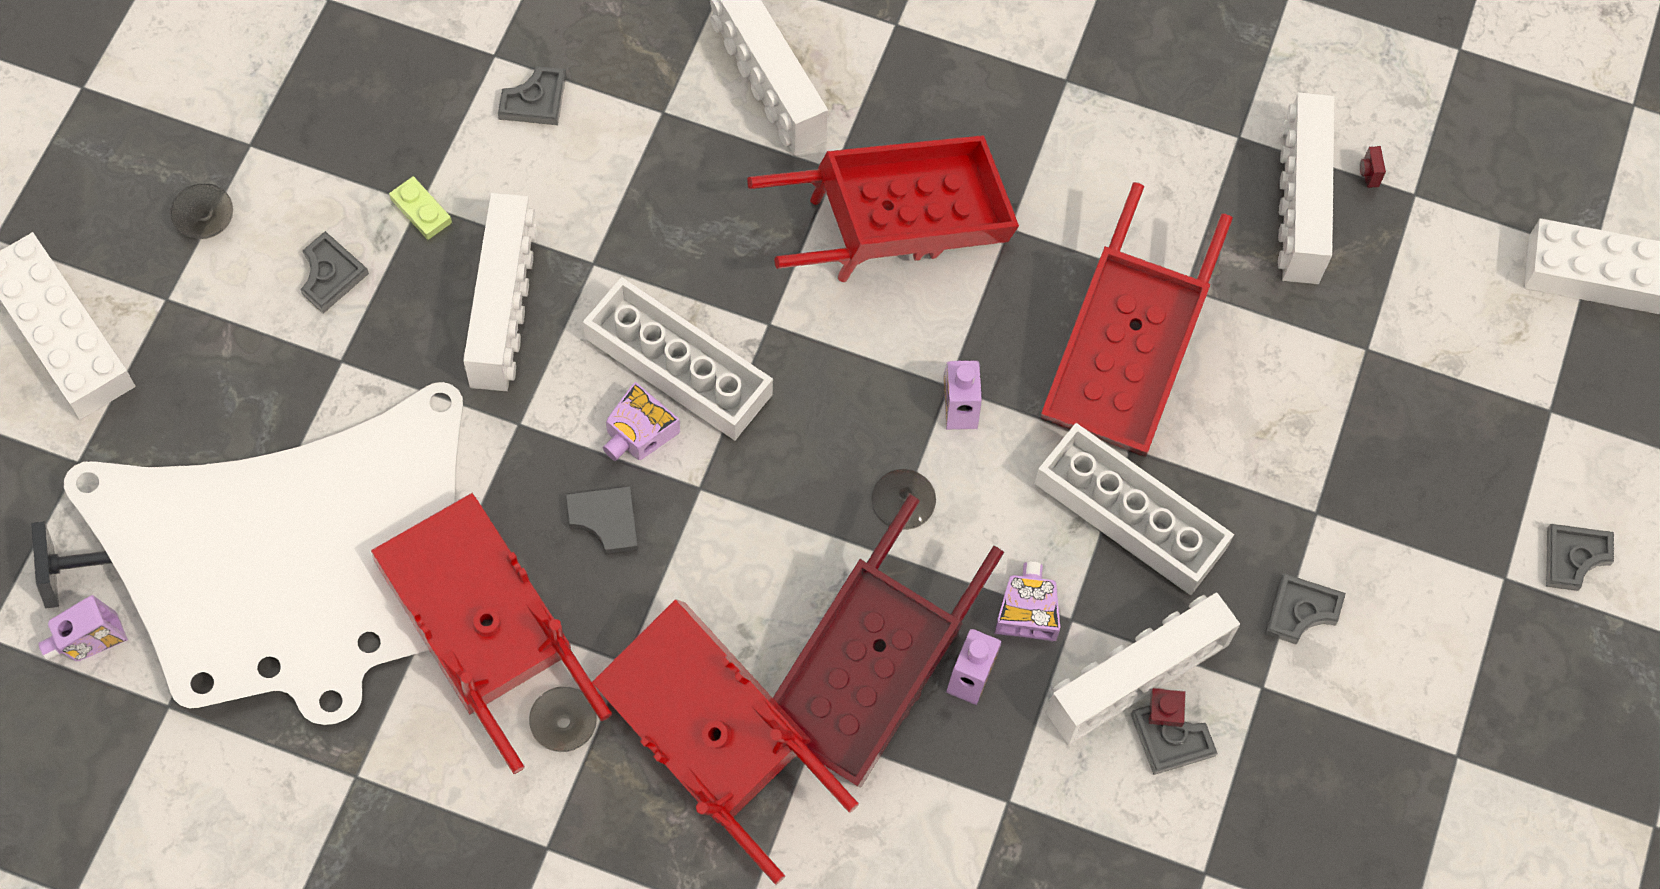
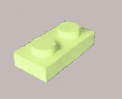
[389,176,452,240]

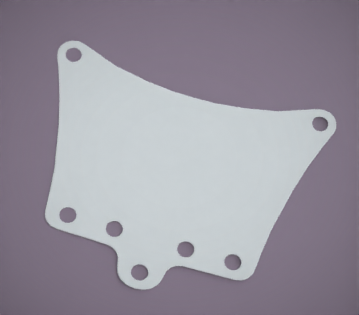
[64,382,463,725]

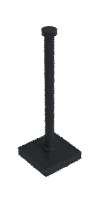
[31,521,112,609]

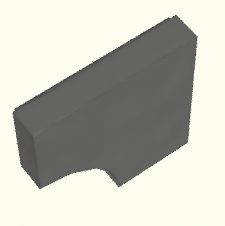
[498,66,566,125]
[300,231,369,313]
[566,487,638,554]
[1546,524,1614,591]
[1265,573,1346,644]
[1131,705,1218,775]

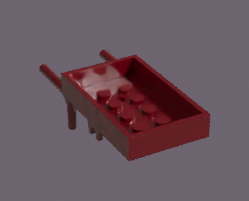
[773,494,1005,787]

